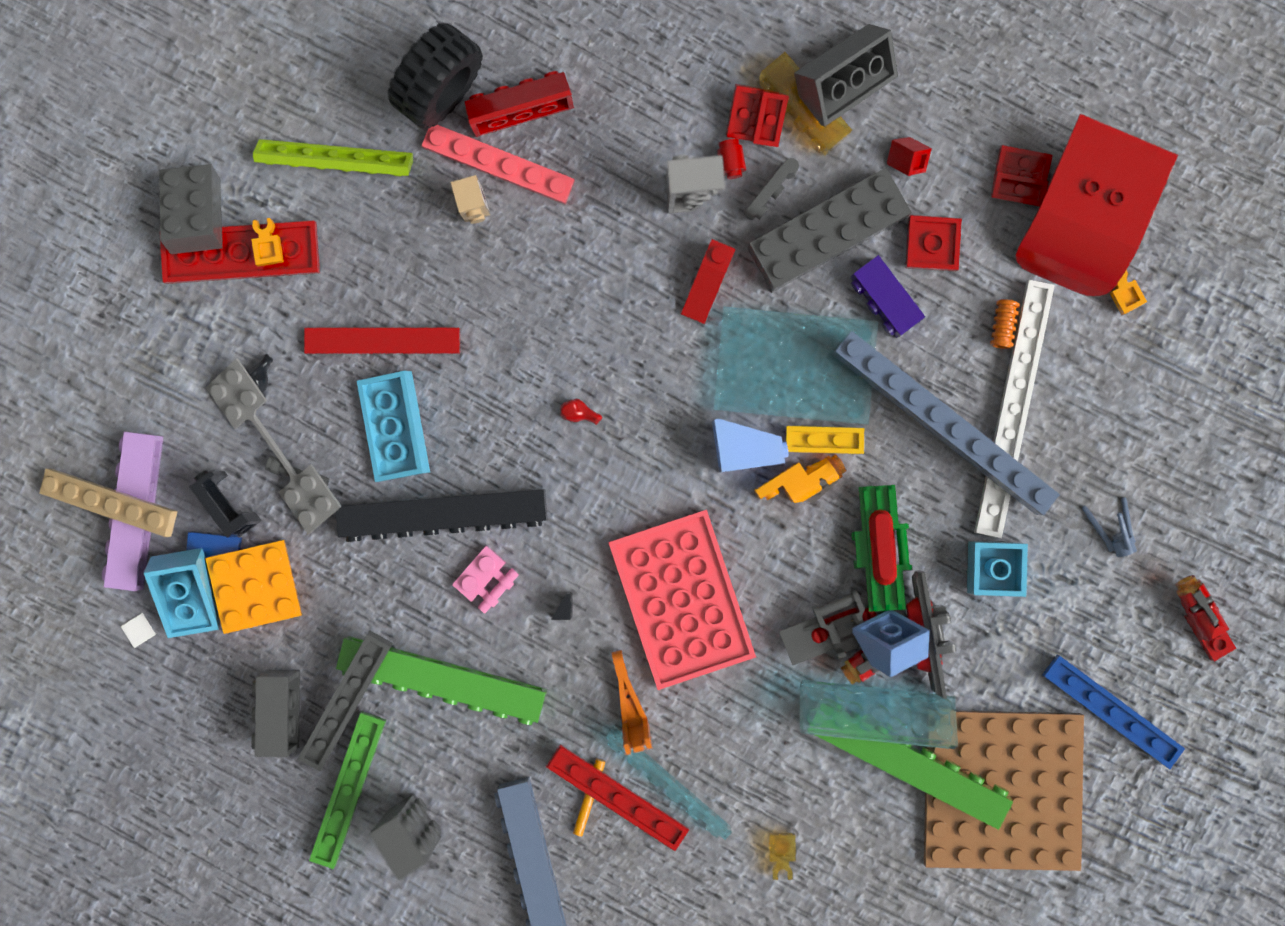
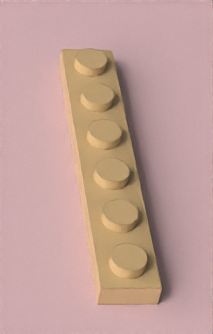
[39,469,178,537]

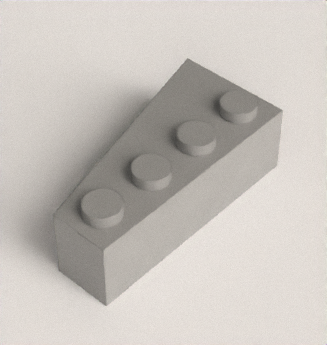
[666,155,725,214]

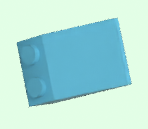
[144,548,220,638]

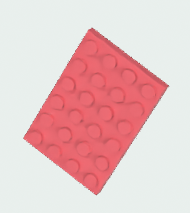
[608,509,756,690]

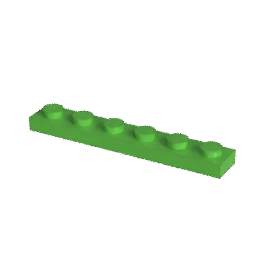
[309,711,386,869]

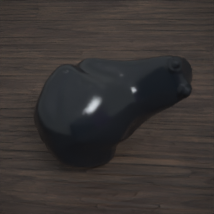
[248,354,273,393]

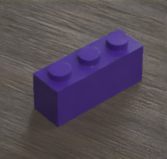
[850,255,926,338]

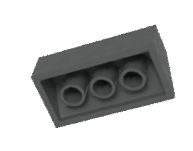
[794,24,898,127]

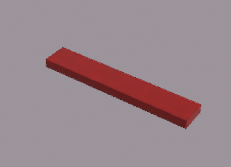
[304,328,460,354]
[546,744,689,851]

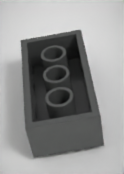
[369,794,441,881]

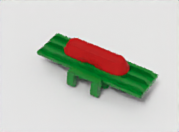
[851,485,913,612]

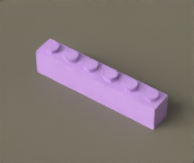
[102,432,164,591]

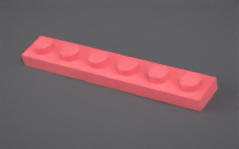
[422,125,575,205]

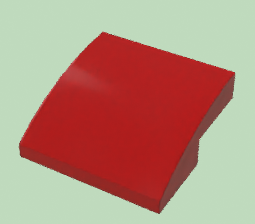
[725,84,789,147]
[991,145,1053,207]

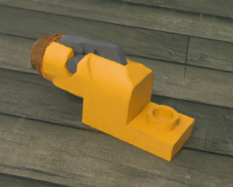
[753,454,847,503]

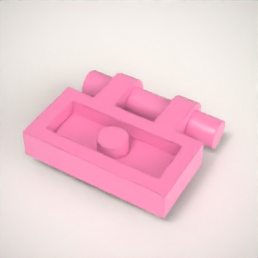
[452,546,519,613]

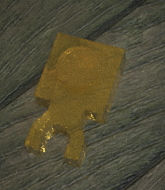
[769,833,796,880]

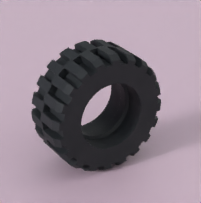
[388,23,483,129]

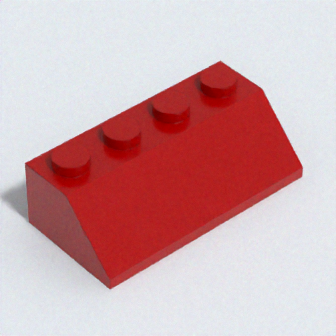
[464,71,574,137]

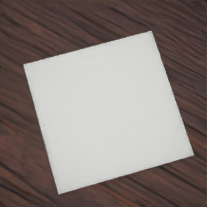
[121,613,156,648]

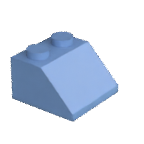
[853,610,929,677]

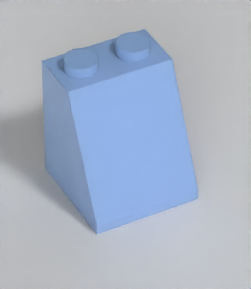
[712,419,789,473]

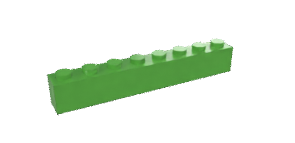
[336,636,547,725]
[807,699,1013,830]

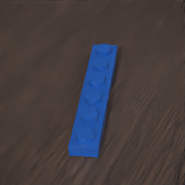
[1042,655,1185,769]

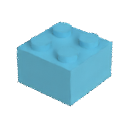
[967,541,1028,597]

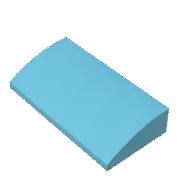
[357,371,430,482]

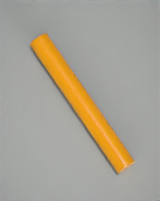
[573,758,606,836]

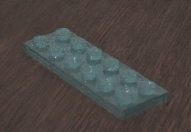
[800,680,958,749]

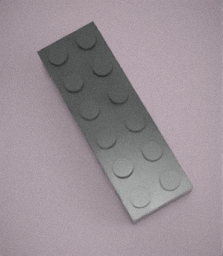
[747,167,912,293]

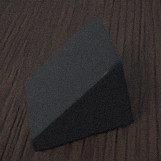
[551,592,573,620]

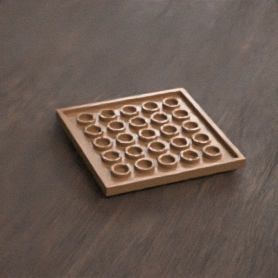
[924,710,1084,871]

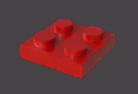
[905,215,962,271]

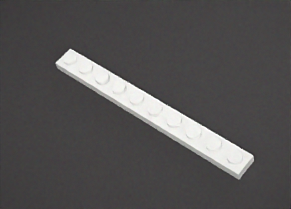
[974,280,1055,538]

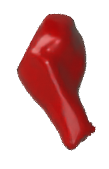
[560,398,602,425]

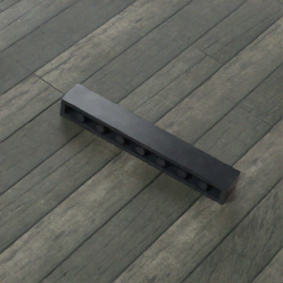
[336,489,548,542]

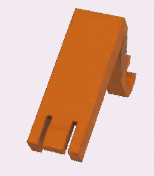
[611,650,652,755]

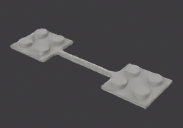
[206,358,342,534]

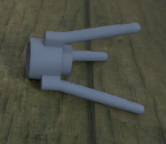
[1082,497,1137,557]

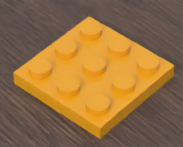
[205,540,302,634]

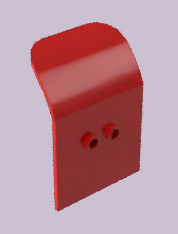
[1016,114,1178,296]

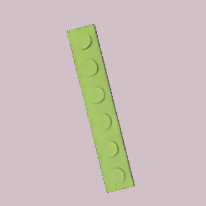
[253,139,413,176]

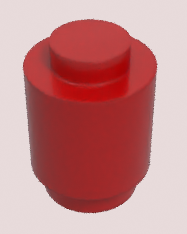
[717,139,747,179]

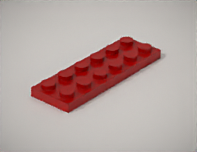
[160,221,320,284]

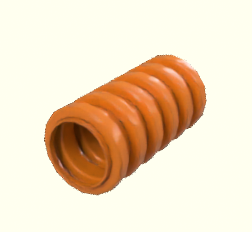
[990,299,1020,349]

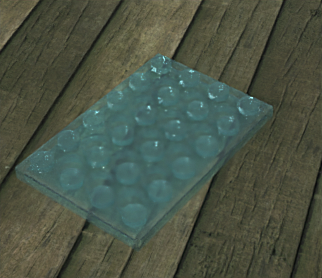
[713,307,878,425]

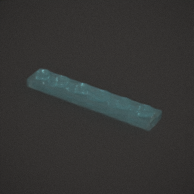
[606,725,732,840]

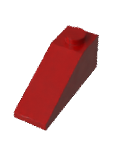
[681,239,736,324]

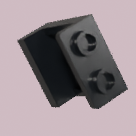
[189,470,262,538]

